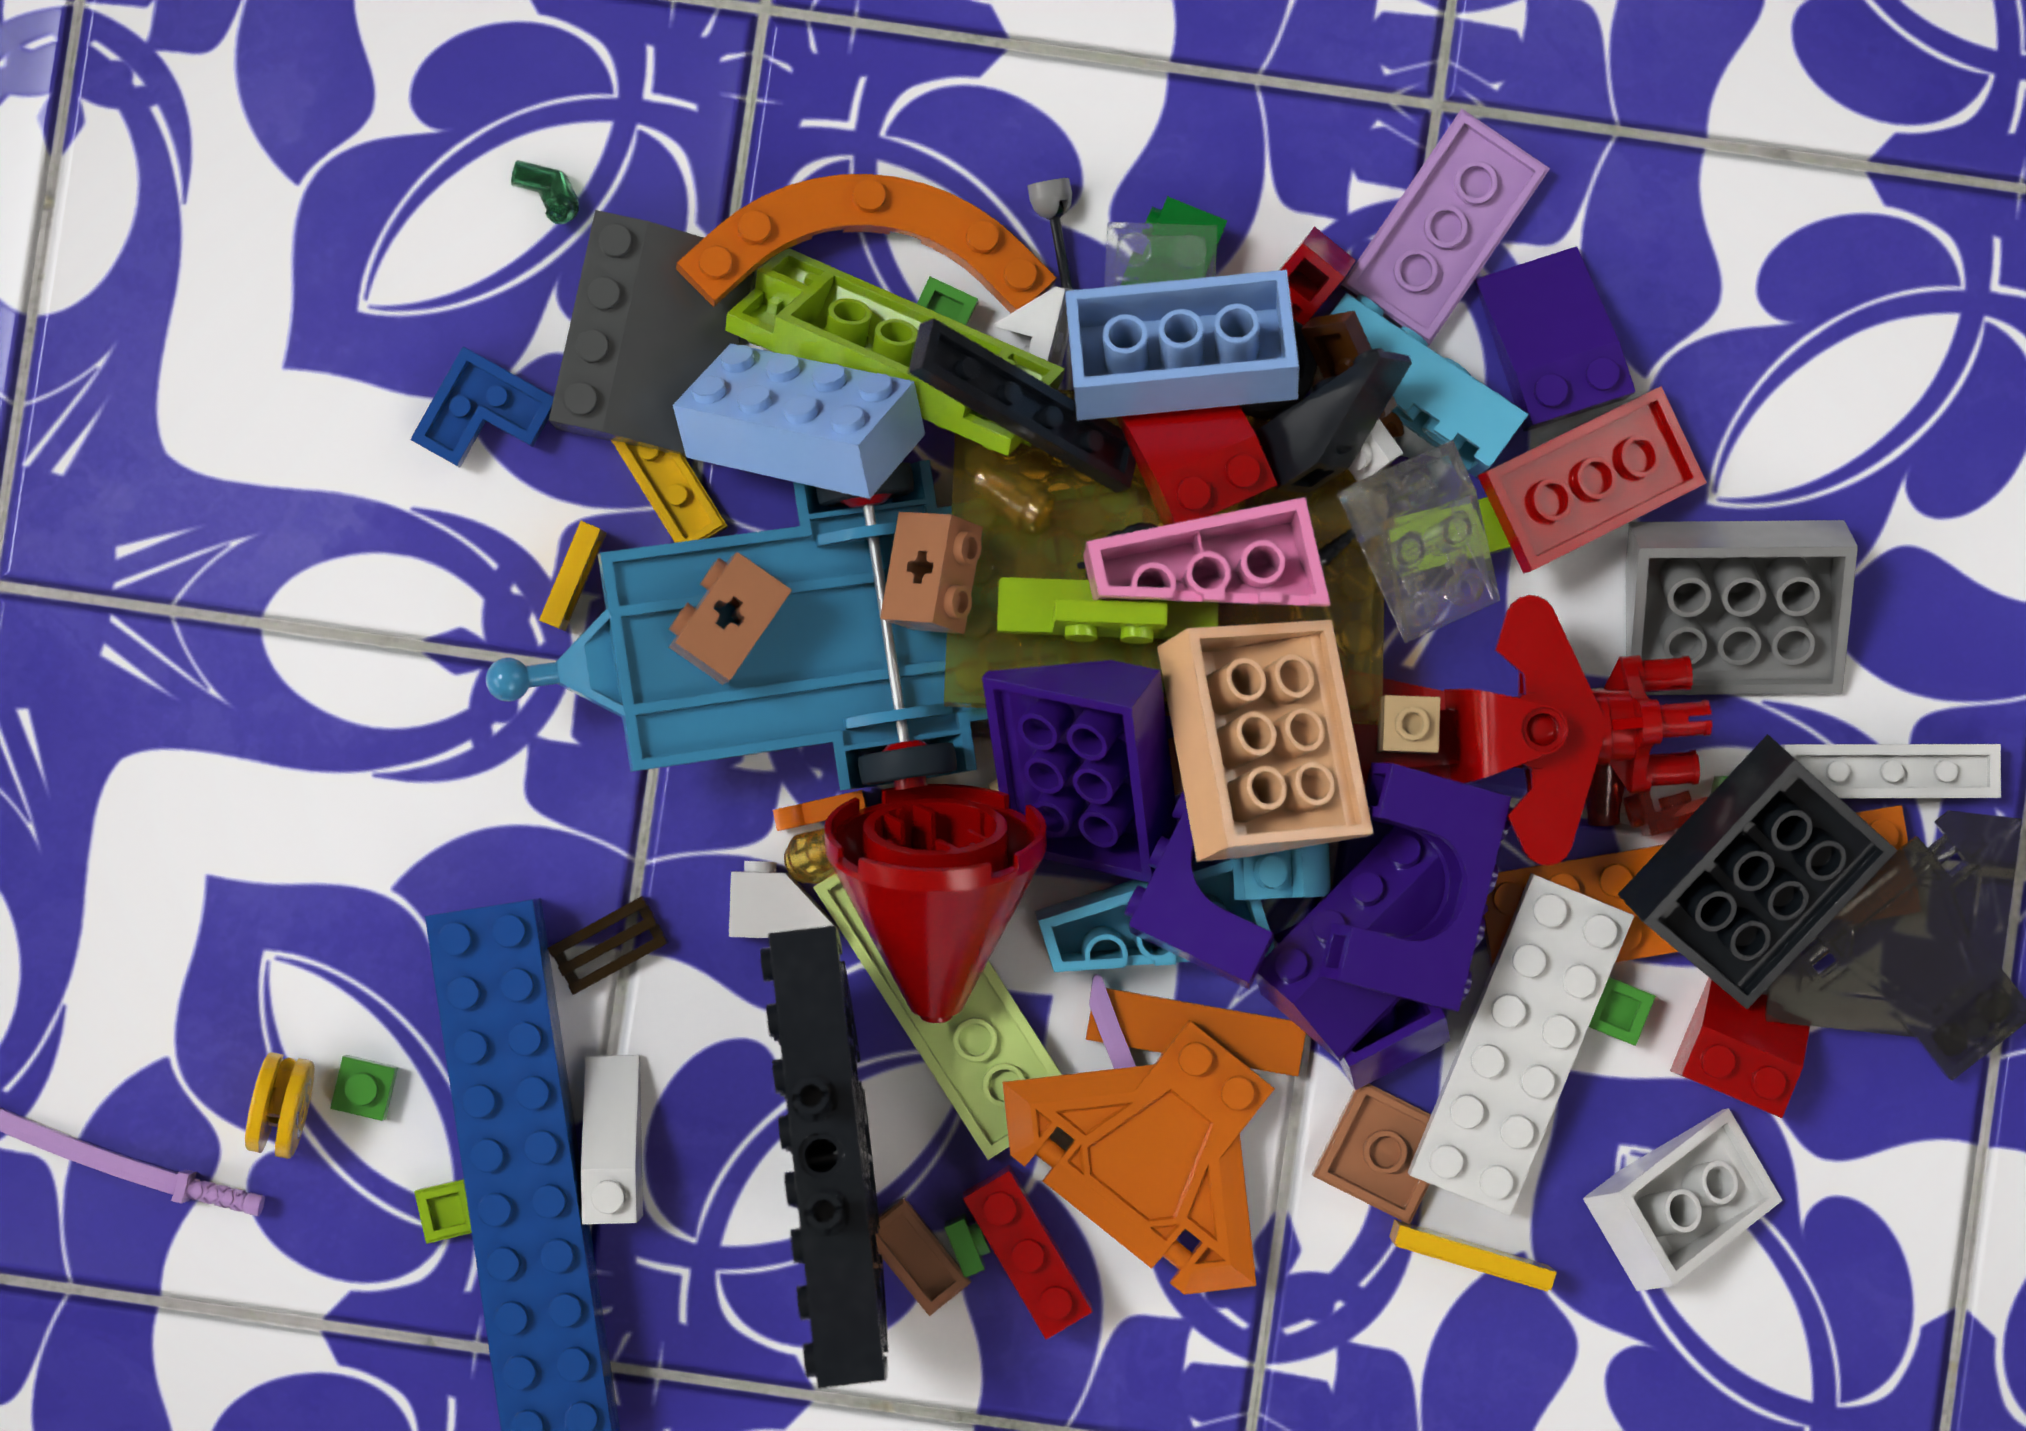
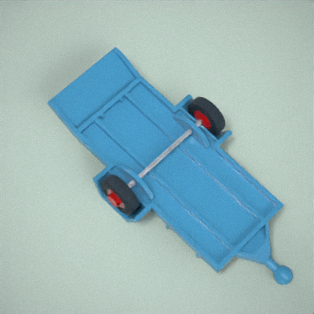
[486,460,1165,790]

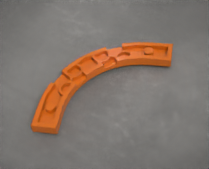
[676,174,1057,313]

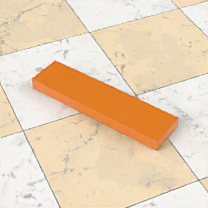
[1086,988,1306,1076]

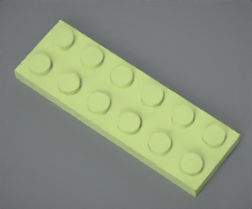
[813,873,1062,1160]

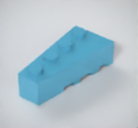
[1330,293,1529,477]

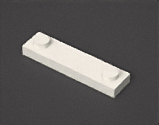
[1780,744,2001,798]

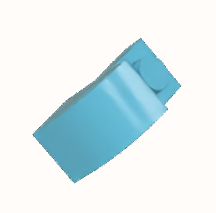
[1233,843,1331,900]

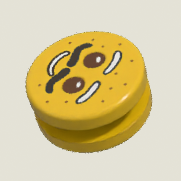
[245,1052,315,1159]

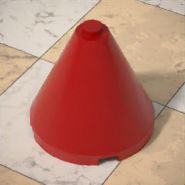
[824,784,1046,1023]

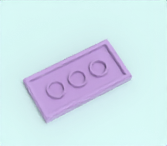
[1340,109,1550,347]

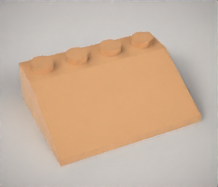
[1157,620,1373,862]

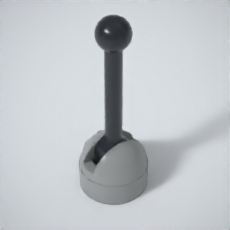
[1027,178,1075,290]

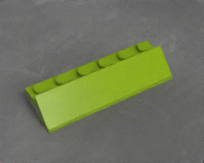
[725,248,1065,456]

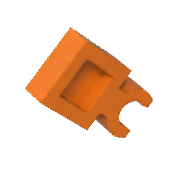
[773,790,868,831]

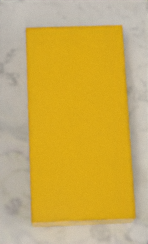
[539,521,606,631]

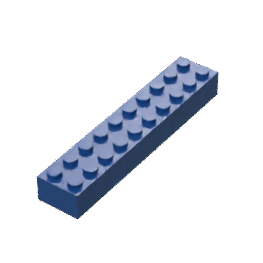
[425,898,620,1431]

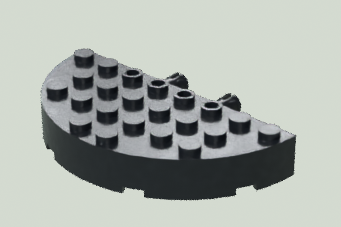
[760,925,888,1389]

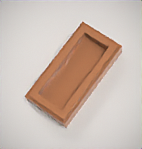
[876,1197,972,1316]

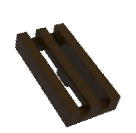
[547,896,669,995]

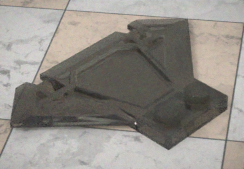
[1765,810,2026,1081]

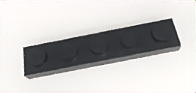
[908,318,1136,493]

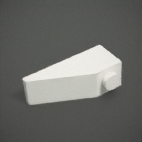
[581,1055,643,1224]

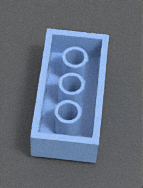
[1065,270,1299,420]
[673,343,925,499]

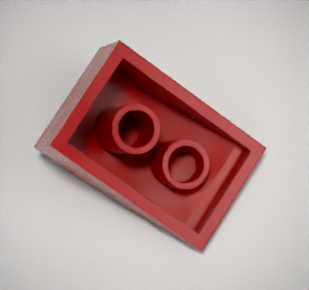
[1116,405,1278,526]

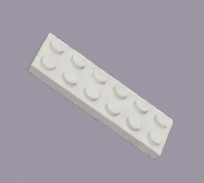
[1408,873,1634,1216]

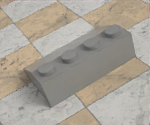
[1625,520,1858,695]

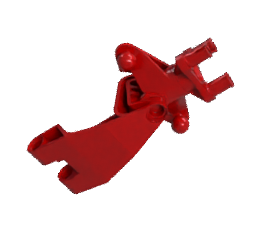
[1341,595,1712,866]

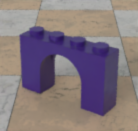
[1319,762,1512,1012]
[1124,790,1273,990]

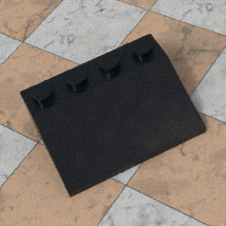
[1618,734,1898,1009]

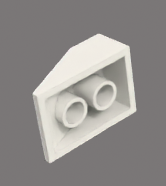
[1583,1108,1783,1291]

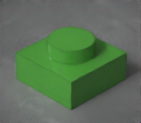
[917,276,979,326]
[1589,977,1656,1046]
[330,1055,398,1121]
[944,1213,991,1278]

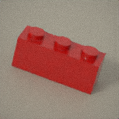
[963,1164,1093,1340]

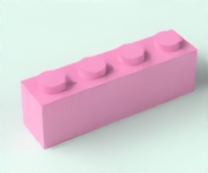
[1083,497,1330,607]

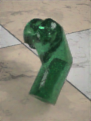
[511,160,579,225]

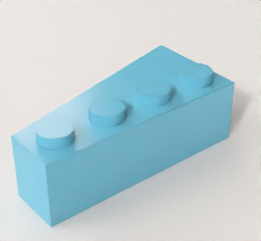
[1035,859,1275,972]

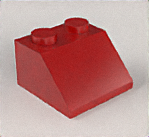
[1670,978,1812,1118]

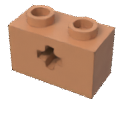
[880,512,983,634]
[669,552,792,685]

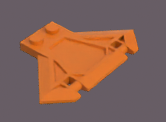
[1003,1020,1275,1295]

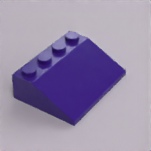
[982,660,1178,883]

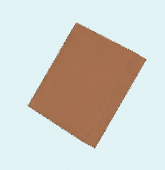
[1312,1083,1431,1225]

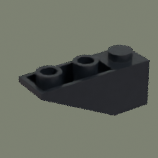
[1254,348,1412,494]

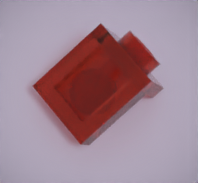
[1623,789,1708,836]

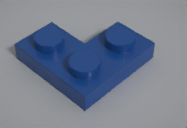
[410,346,554,468]

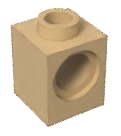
[1377,695,1440,754]

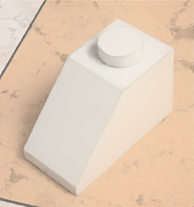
[729,861,840,938]

